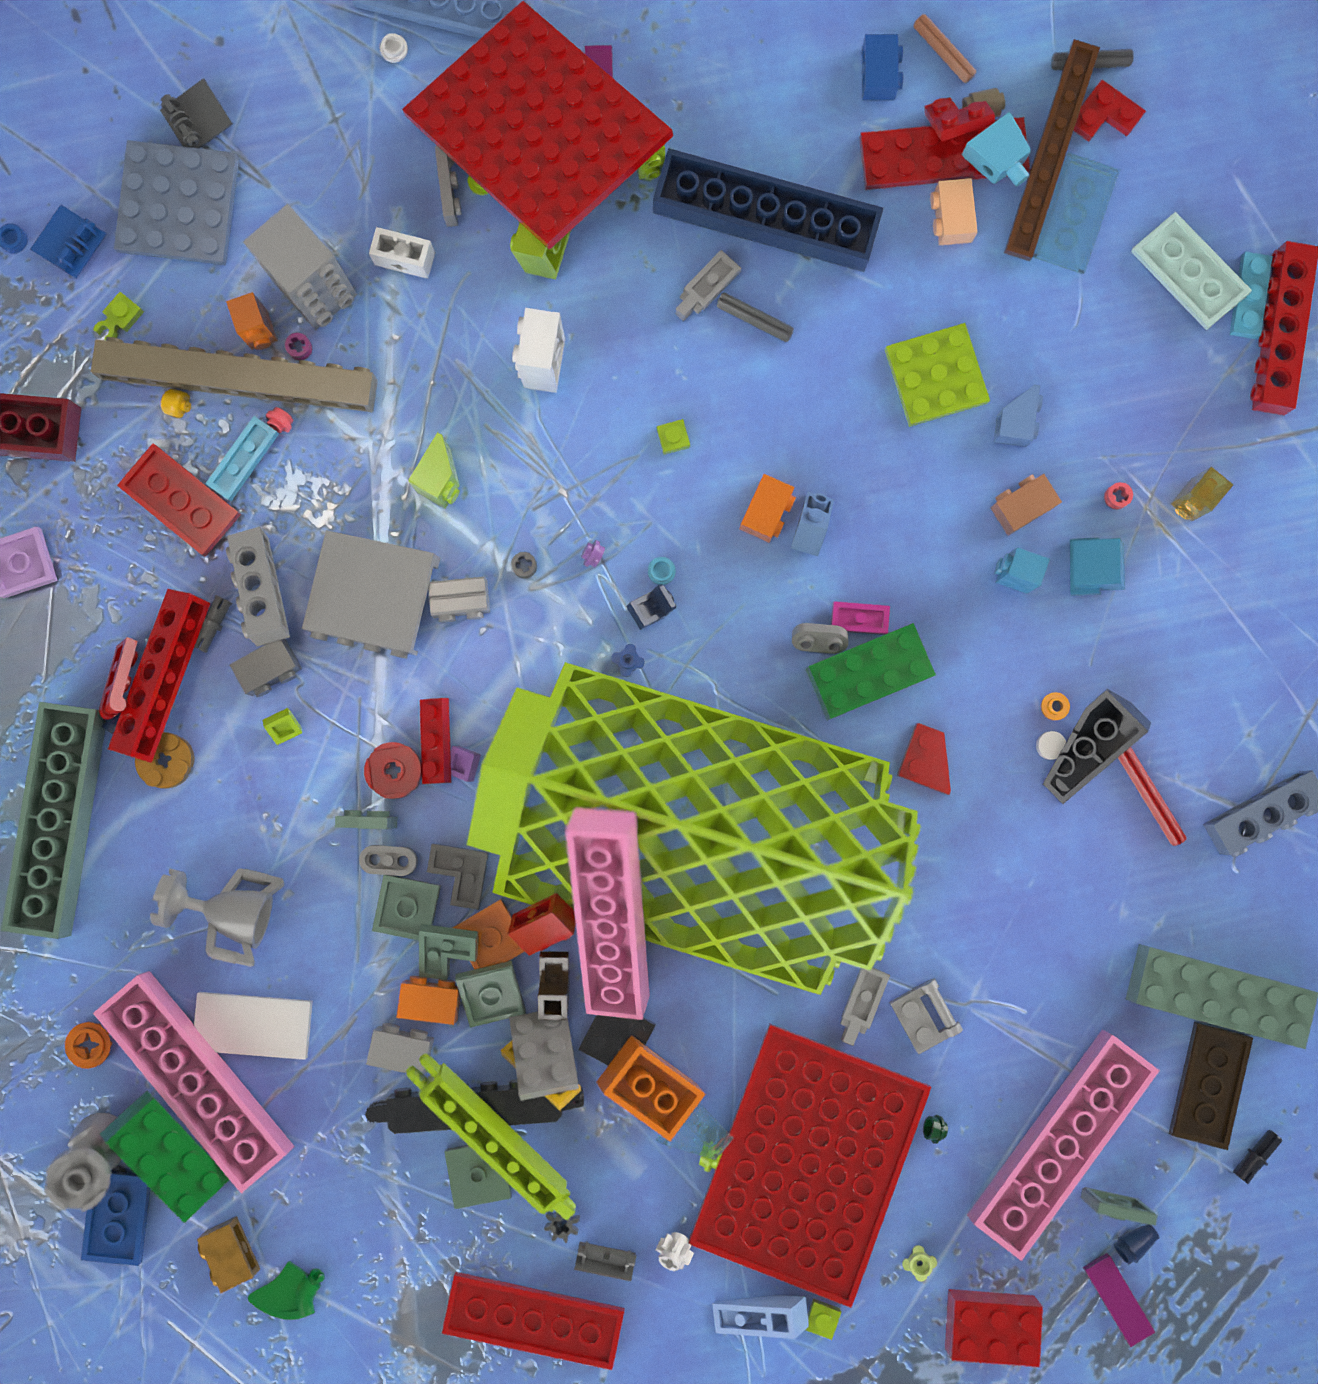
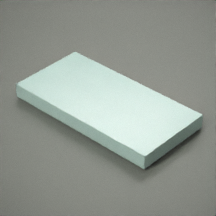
[1131,212,1252,330]

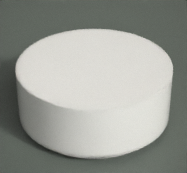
[1036,731,1066,760]

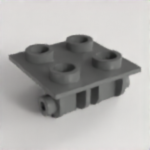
[160,78,233,148]

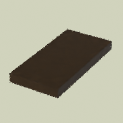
[1168,1022,1253,1150]

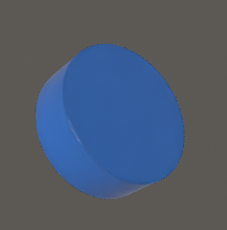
[0,223,28,254]

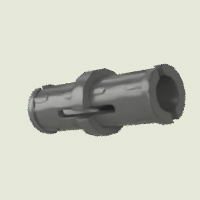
[194,595,232,653]

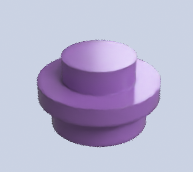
[581,540,605,567]

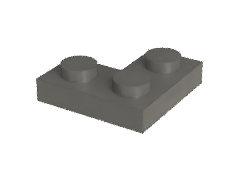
[427,844,489,910]

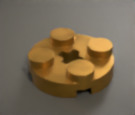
[135,732,195,789]

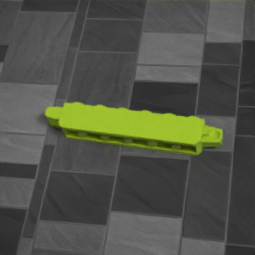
[405,1053,576,1220]

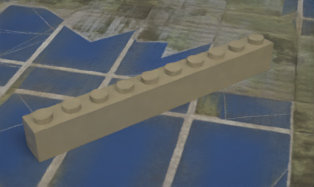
[90,337,378,412]

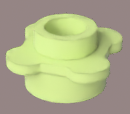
[902,1245,937,1281]

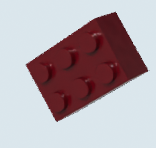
[0,393,81,462]

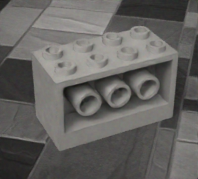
[243,204,357,330]

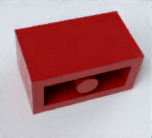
[507,893,576,956]

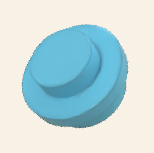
[648,557,676,585]

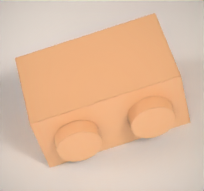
[930,178,977,245]

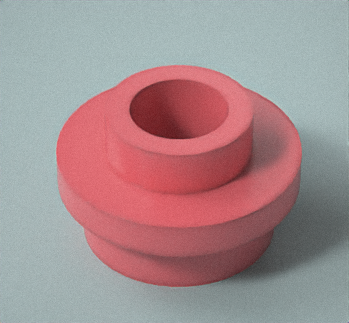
[266,407,293,433]

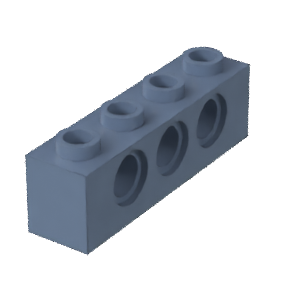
[1203,770,1318,857]

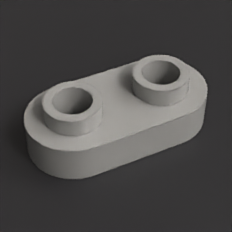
[792,623,848,654]
[359,845,418,876]

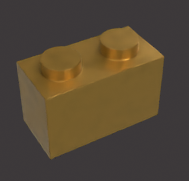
[197,1216,260,1293]

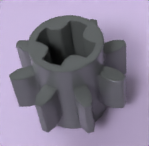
[544,1211,580,1243]

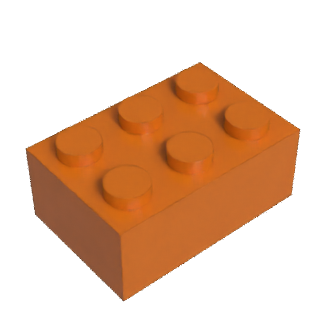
[596,1035,706,1141]

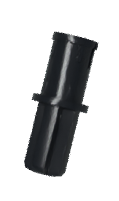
[1232,1130,1282,1184]

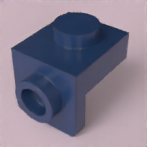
[626,584,676,630]

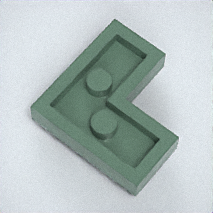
[335,810,397,829]
[419,924,478,980]

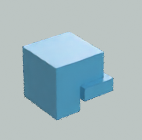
[1070,537,1125,596]

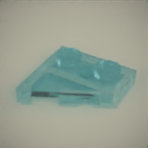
[656,1103,734,1160]

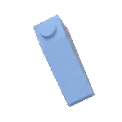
[713,1295,809,1339]

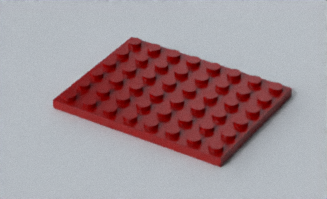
[402,1,674,250]
[688,1023,932,1308]

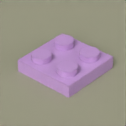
[0,527,58,598]

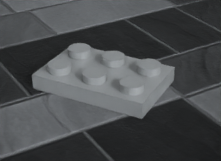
[509,1012,579,1101]

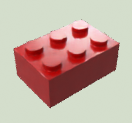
[945,1289,1043,1367]

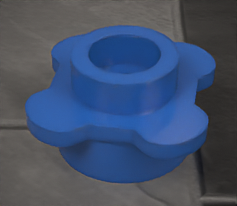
[611,644,645,677]

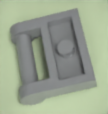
[889,979,963,1055]

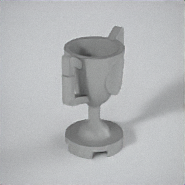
[150,868,284,967]
[44,1113,122,1211]

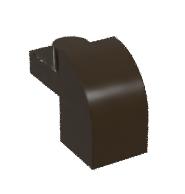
[538,951,570,1020]

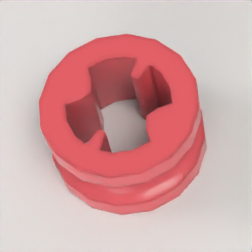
[1104,482,1133,510]

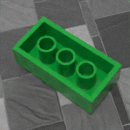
[806,623,936,720]
[100,1091,230,1223]

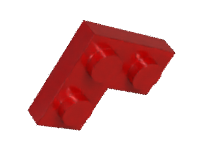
[1073,79,1146,142]
[924,97,995,141]

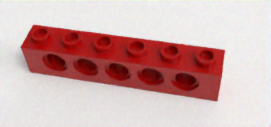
[1250,241,1318,415]
[108,589,210,763]

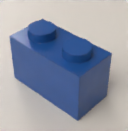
[862,34,903,100]

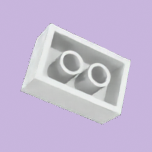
[512,308,565,393]

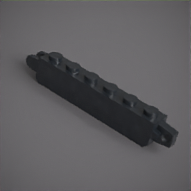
[365,1079,584,1134]

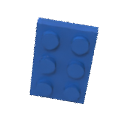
[81,1171,151,1266]

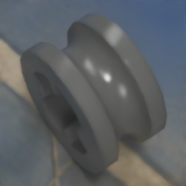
[511,552,537,579]

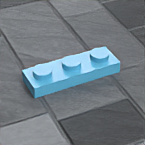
[1229,252,1273,339]
[206,416,279,501]

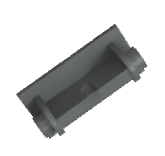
[574,1241,636,1281]

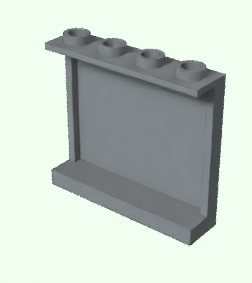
[302,530,440,659]

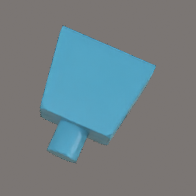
[962,112,1031,187]

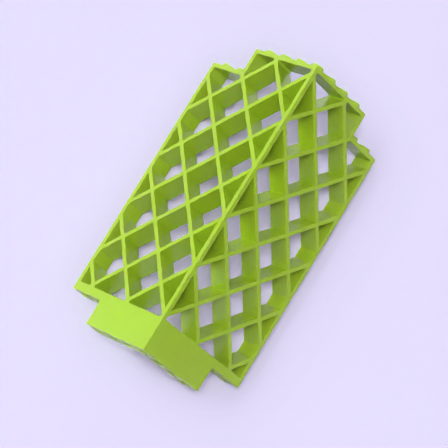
[467,662,921,995]

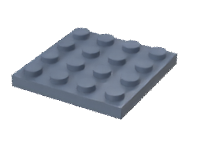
[114,140,239,265]

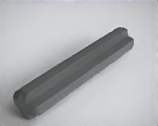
[1051,49,1134,70]
[717,293,794,342]

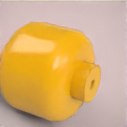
[161,389,191,418]

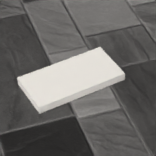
[194,992,313,1060]

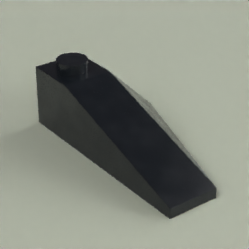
[1043,689,1151,804]

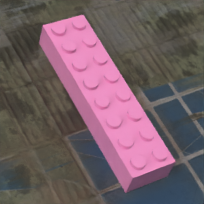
[566,808,650,1020]
[93,971,295,1193]
[967,1030,1160,1261]

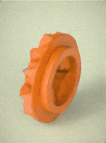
[65,1021,113,1069]

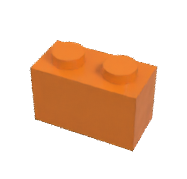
[226,292,278,350]
[739,474,796,543]
[396,976,461,1025]

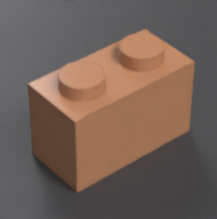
[991,474,1062,536]

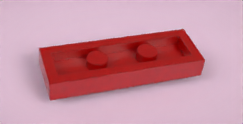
[420,698,452,784]

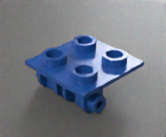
[30,204,107,279]

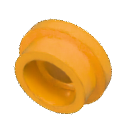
[1041,692,1070,721]

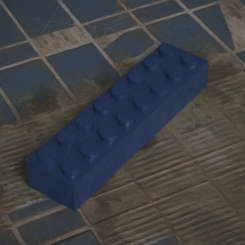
[653,148,884,272]

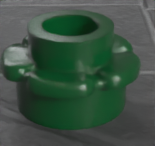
[923,1115,948,1144]

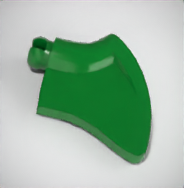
[248,1261,325,1320]

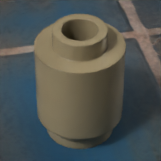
[962,88,1005,117]

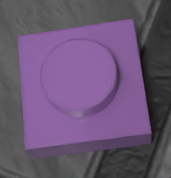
[451,746,481,782]

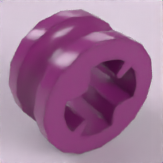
[285,332,313,361]

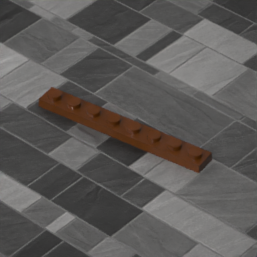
[1004,39,1100,261]

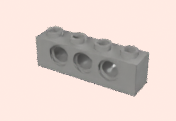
[226,527,290,647]

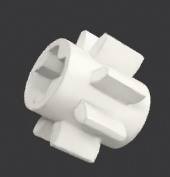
[656,1232,694,1271]

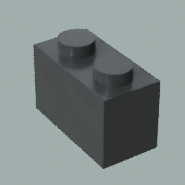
[230,639,302,697]

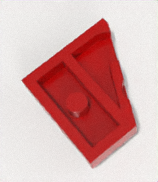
[897,723,951,795]

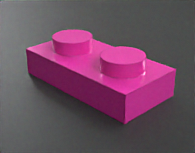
[831,601,890,635]

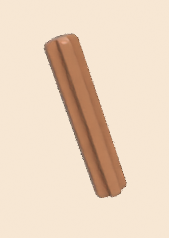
[914,14,976,83]

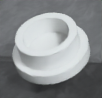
[380,33,408,63]

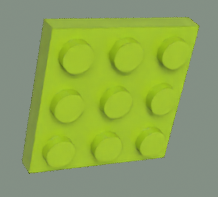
[884,323,990,427]

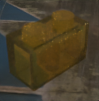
[1171,467,1233,521]

